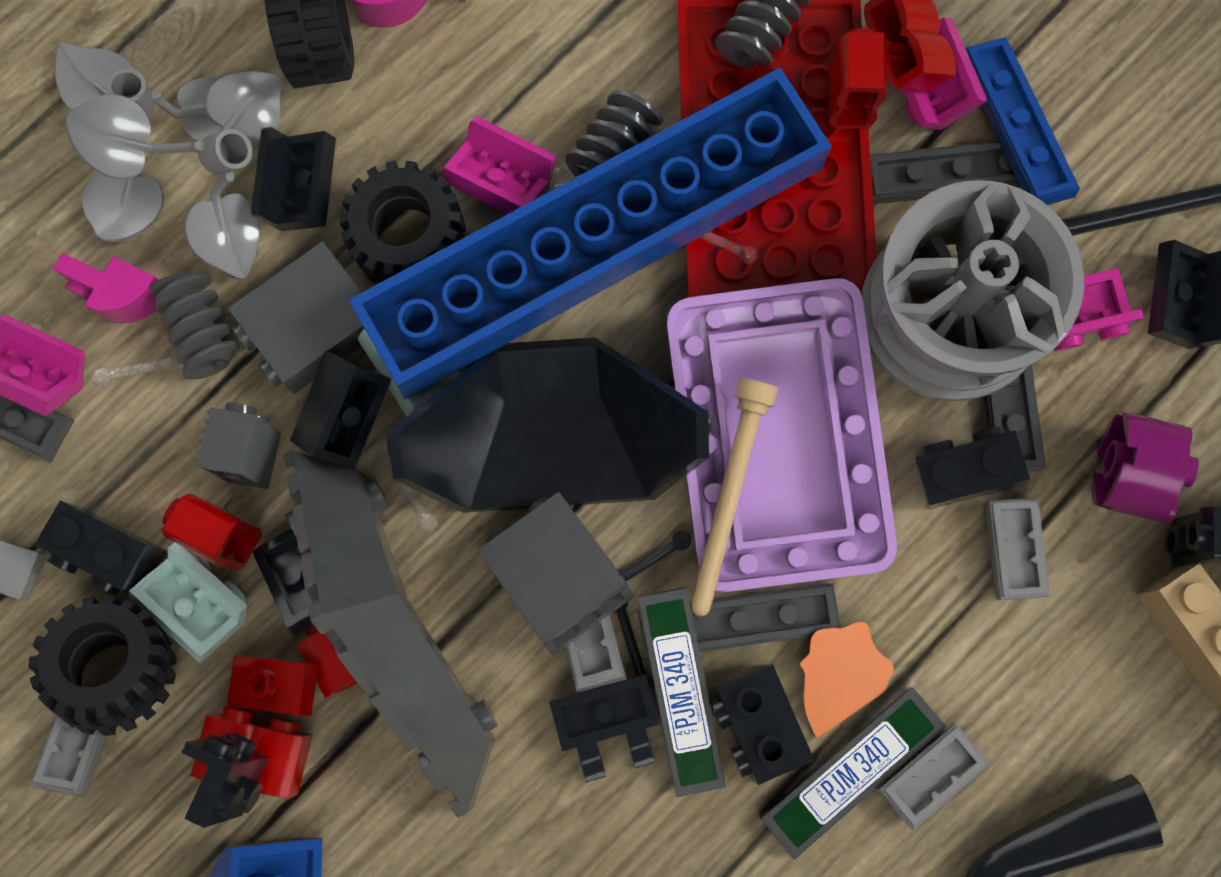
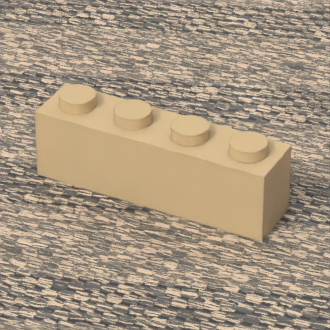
[1136,563,1221,714]

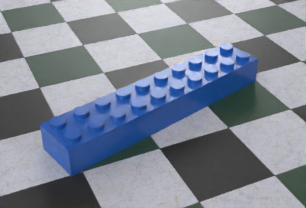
[349,68,832,400]

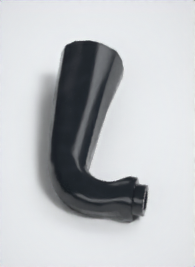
[966,774,1163,877]

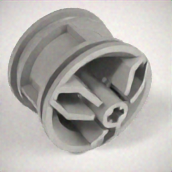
[861,180,1084,401]

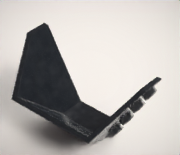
[386,337,711,513]

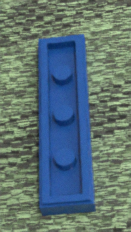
[965,37,1080,205]

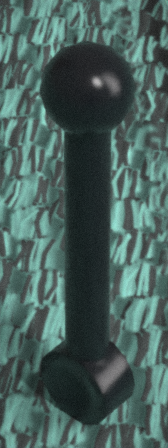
[621,531,691,581]
[614,602,654,690]

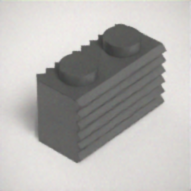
[194,402,281,489]

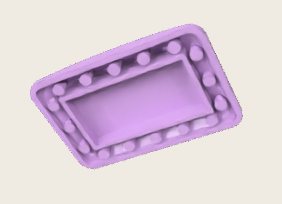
[667,278,897,592]

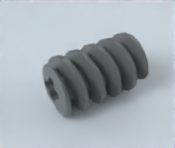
[715,0,811,70]
[565,90,663,177]
[149,273,240,379]

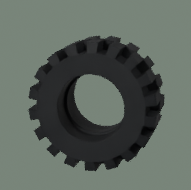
[264,0,354,89]
[339,161,466,283]
[28,595,177,736]

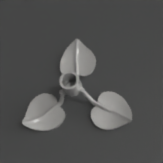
[55,42,221,242]
[64,71,282,279]

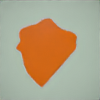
[800,622,894,738]

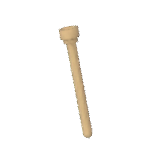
[691,378,779,616]

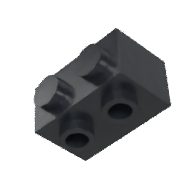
[289,351,392,470]
[916,426,1030,510]
[34,500,166,596]
[710,664,815,785]

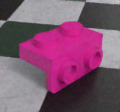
[903,17,988,130]
[442,116,556,214]
[1054,268,1144,352]
[0,314,85,417]

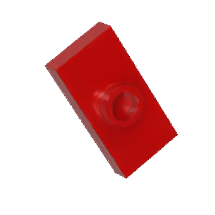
[227,655,319,716]

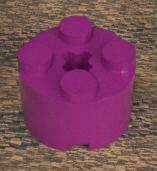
[1091,412,1199,524]

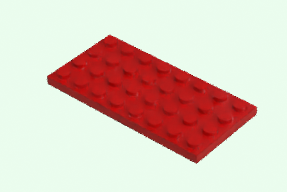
[677,0,877,354]

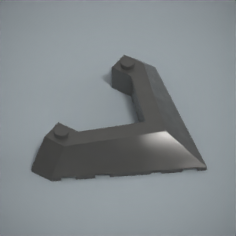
[283,450,497,818]

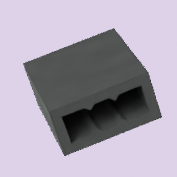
[228,241,364,393]
[478,492,634,656]

